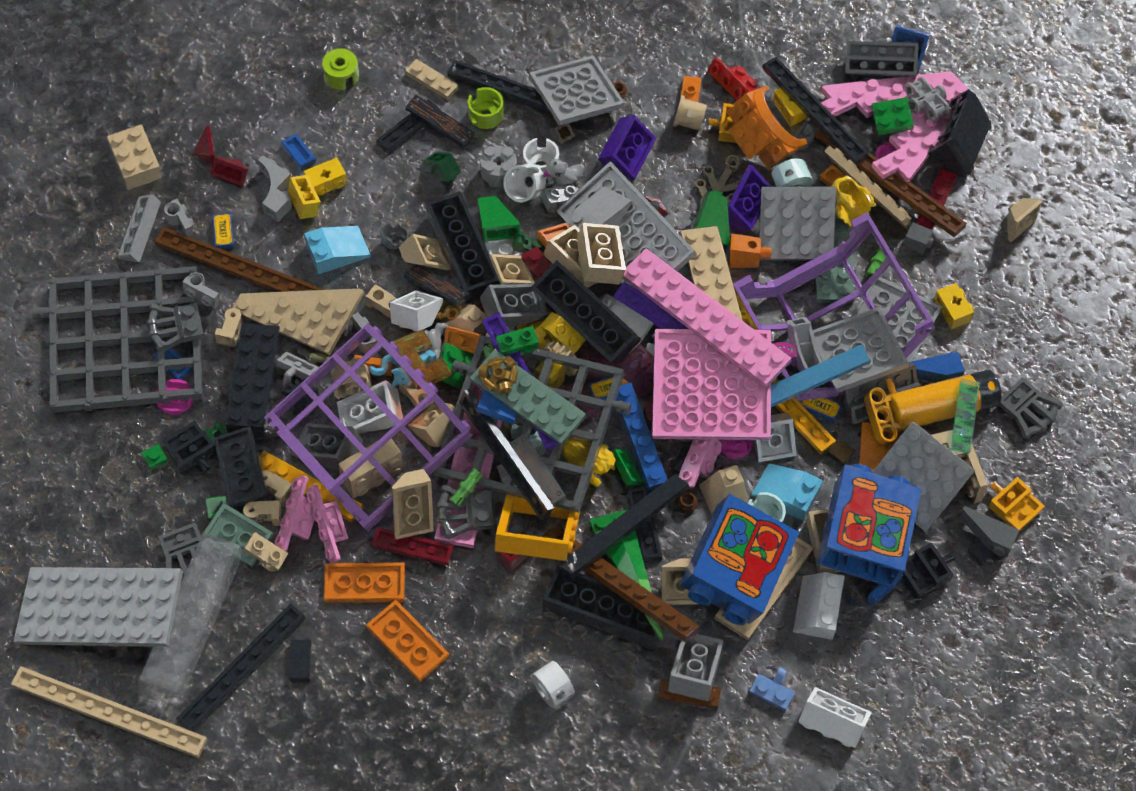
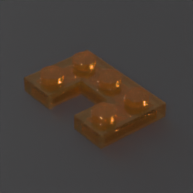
[393,329,452,390]

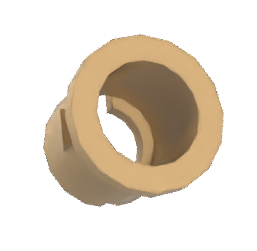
[673,95,707,130]

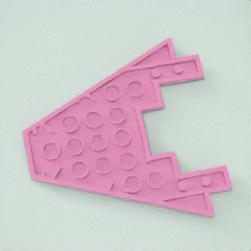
[821,71,968,183]

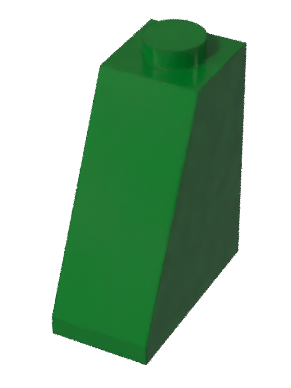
[692,190,730,248]
[477,196,520,242]

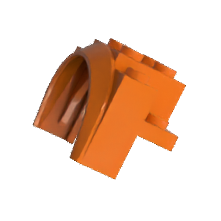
[727,86,807,171]

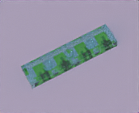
[950,379,980,454]

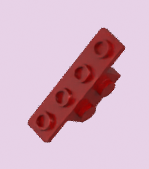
[707,57,761,100]

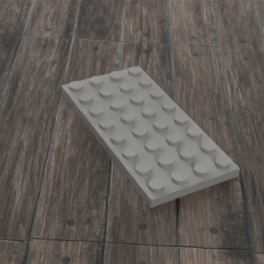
[556,161,697,291]
[14,567,183,647]

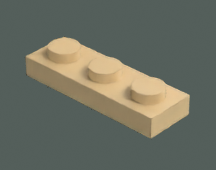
[405,59,458,100]

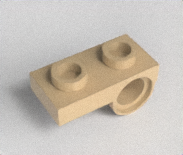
[243,532,288,572]

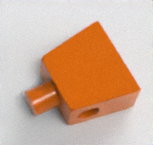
[729,234,771,268]

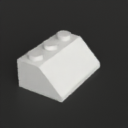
[793,572,844,640]
[798,687,872,748]

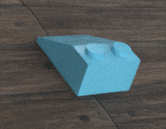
[304,226,371,275]
[751,464,823,521]

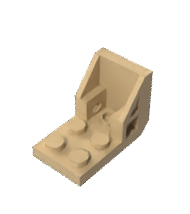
[932,429,988,504]

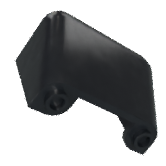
[928,89,992,178]

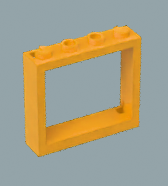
[495,495,580,561]

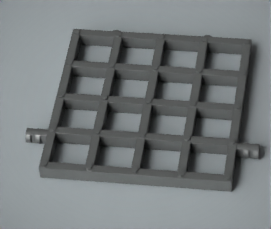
[32,266,203,413]
[433,335,632,513]

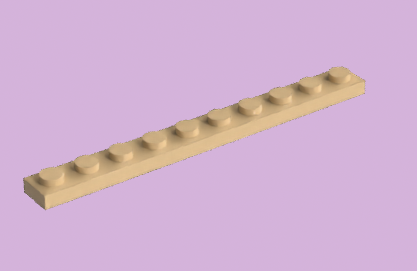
[11,666,207,758]

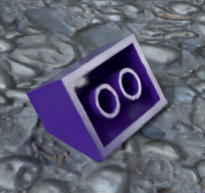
[598,115,656,179]
[728,165,772,233]

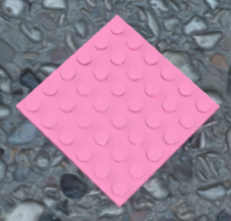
[652,329,771,440]

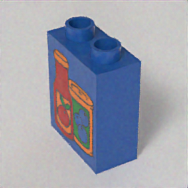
[817,464,921,588]
[679,493,799,625]

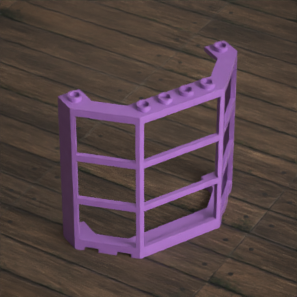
[733,212,934,401]
[264,323,473,531]

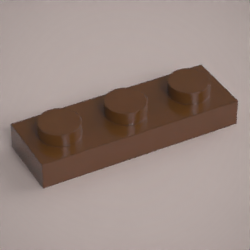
[657,678,721,709]

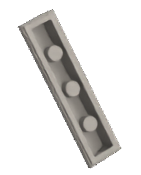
[117,194,161,262]

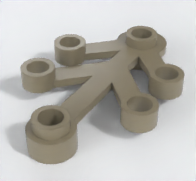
[695,155,741,206]

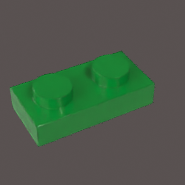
[612,449,644,486]

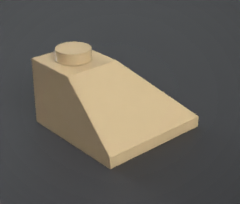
[1007,198,1042,242]
[399,234,450,270]
[489,254,535,285]
[440,304,487,336]
[407,402,455,447]
[699,465,749,516]
[661,558,697,605]

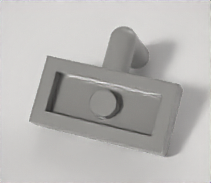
[276,352,319,393]

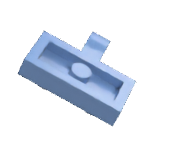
[749,668,795,712]

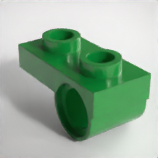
[496,326,539,356]

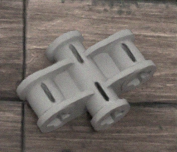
[904,77,951,122]

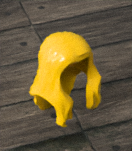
[831,176,876,228]
[562,438,616,487]

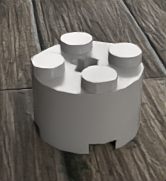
[480,146,517,188]

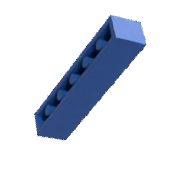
[616,383,667,494]

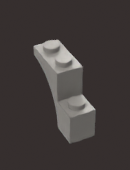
[258,155,292,222]
[787,317,822,372]

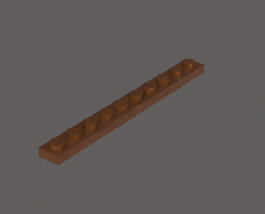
[815,129,967,237]
[155,227,325,292]
[542,526,700,642]

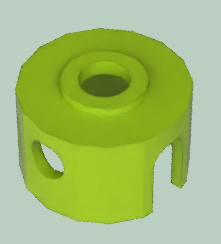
[322,49,359,90]
[467,87,504,129]

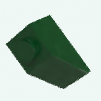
[423,151,462,182]

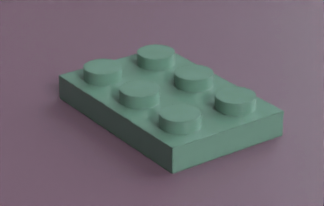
[202,503,274,567]

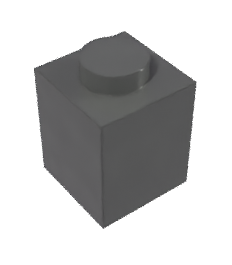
[903,223,934,254]

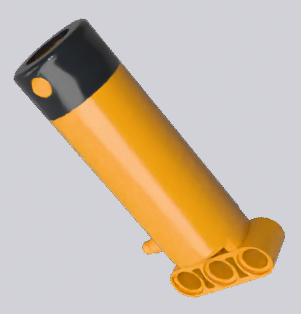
[864,370,1002,445]

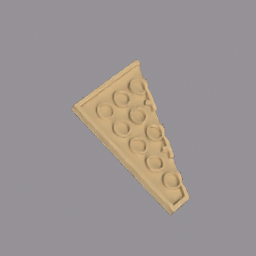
[233,289,365,356]

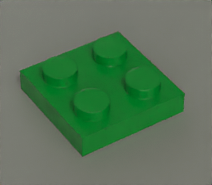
[872,97,914,135]
[436,343,473,390]

